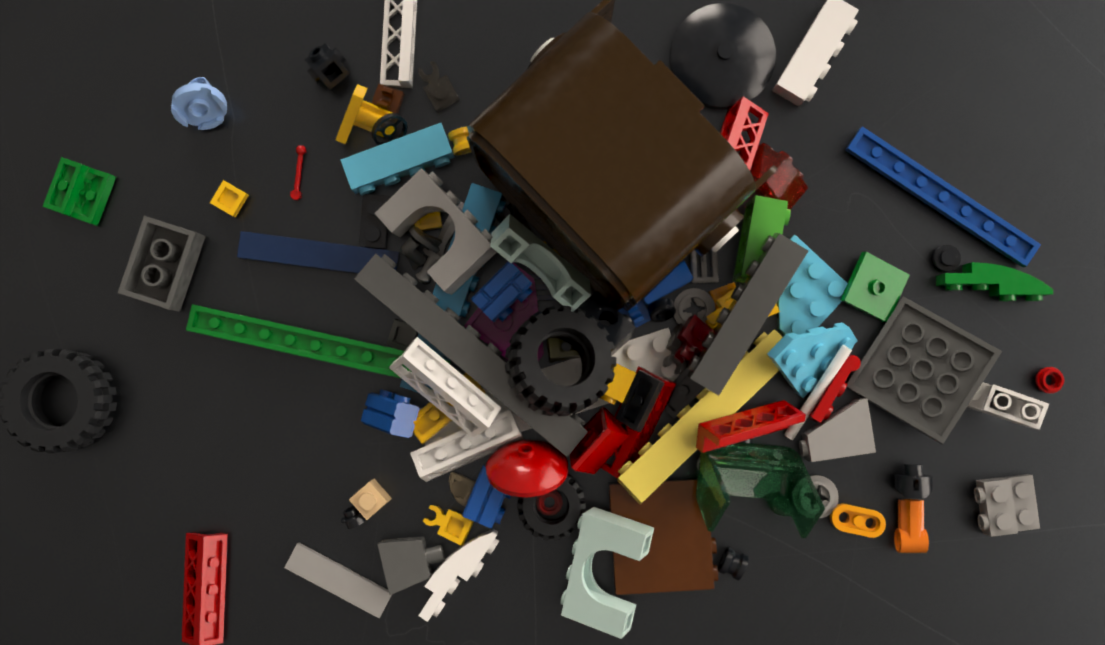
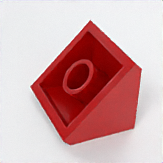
[570,406,630,474]

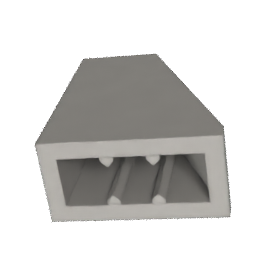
[799,398,876,462]

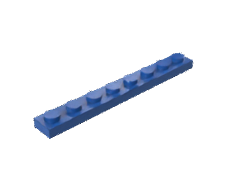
[845,126,1041,268]

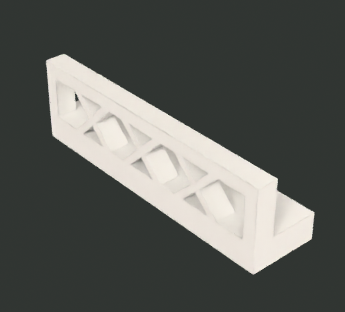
[380,0,417,88]
[389,337,501,437]
[410,409,524,482]

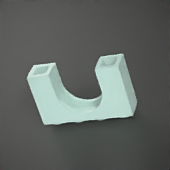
[561,507,654,639]

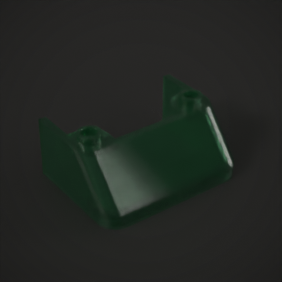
[696,442,825,538]

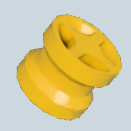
[448,126,471,156]

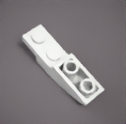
[967,382,1049,430]
[419,529,499,622]

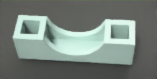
[490,214,591,312]

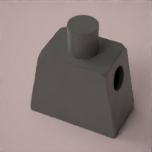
[377,537,445,595]

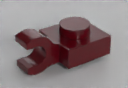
[673,314,714,363]

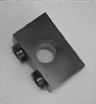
[576,291,636,356]

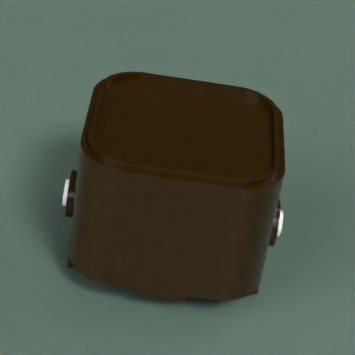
[467,0,778,311]

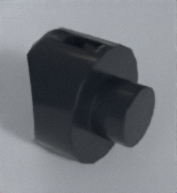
[895,464,933,498]

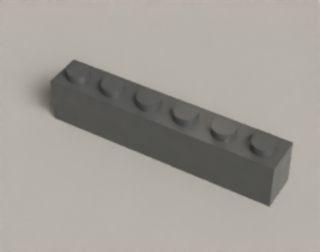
[687,233,808,396]

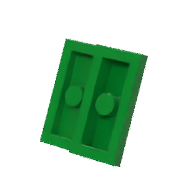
[42,157,116,226]

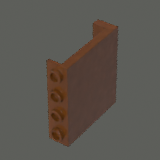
[608,477,718,595]

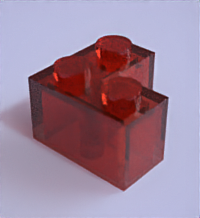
[739,140,808,210]

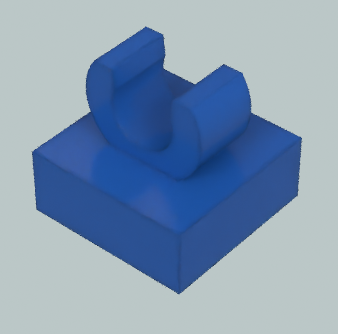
[618,300,651,328]

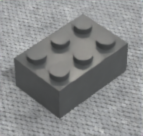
[118,216,206,312]

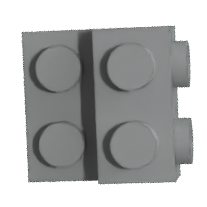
[974,474,1040,537]

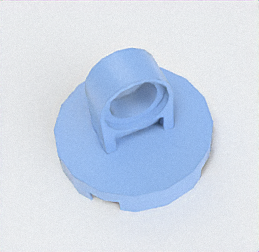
[171,77,227,130]

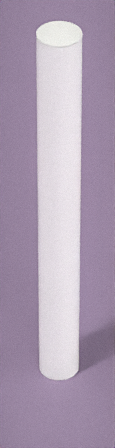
[784,345,852,440]

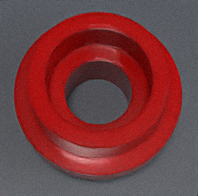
[1035,367,1064,394]
[536,490,563,516]

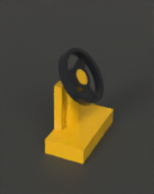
[335,84,408,146]

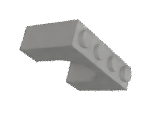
[374,168,497,295]

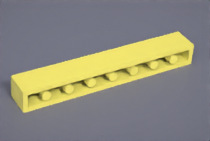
[617,329,783,504]

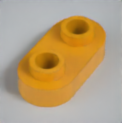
[830,503,886,538]

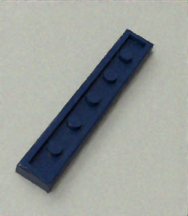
[237,231,400,274]

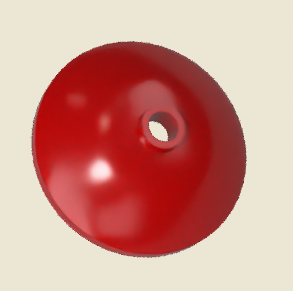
[486,439,568,497]

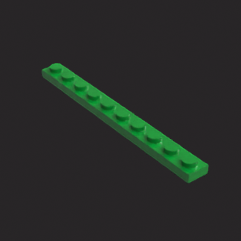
[186,304,451,378]

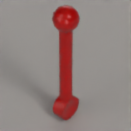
[290,145,306,200]

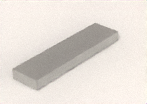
[284,543,392,618]

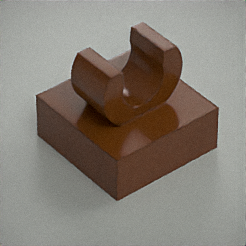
[371,83,405,114]

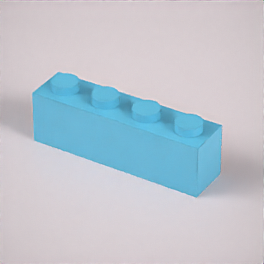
[341,123,455,195]

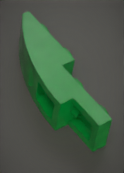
[936,262,1053,301]

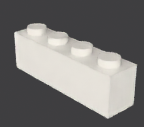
[772,0,859,107]

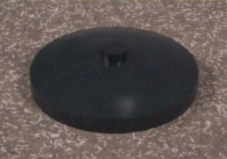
[670,3,776,110]

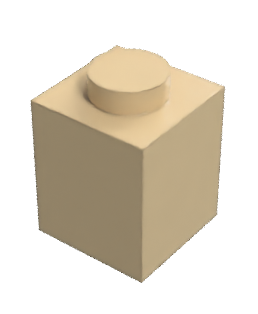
[349,478,392,520]

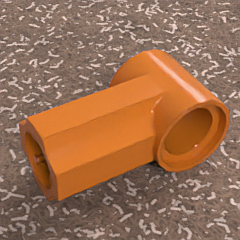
[894,499,929,553]

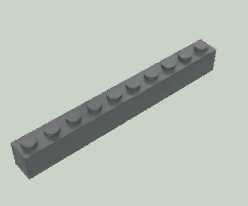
[354,253,588,457]

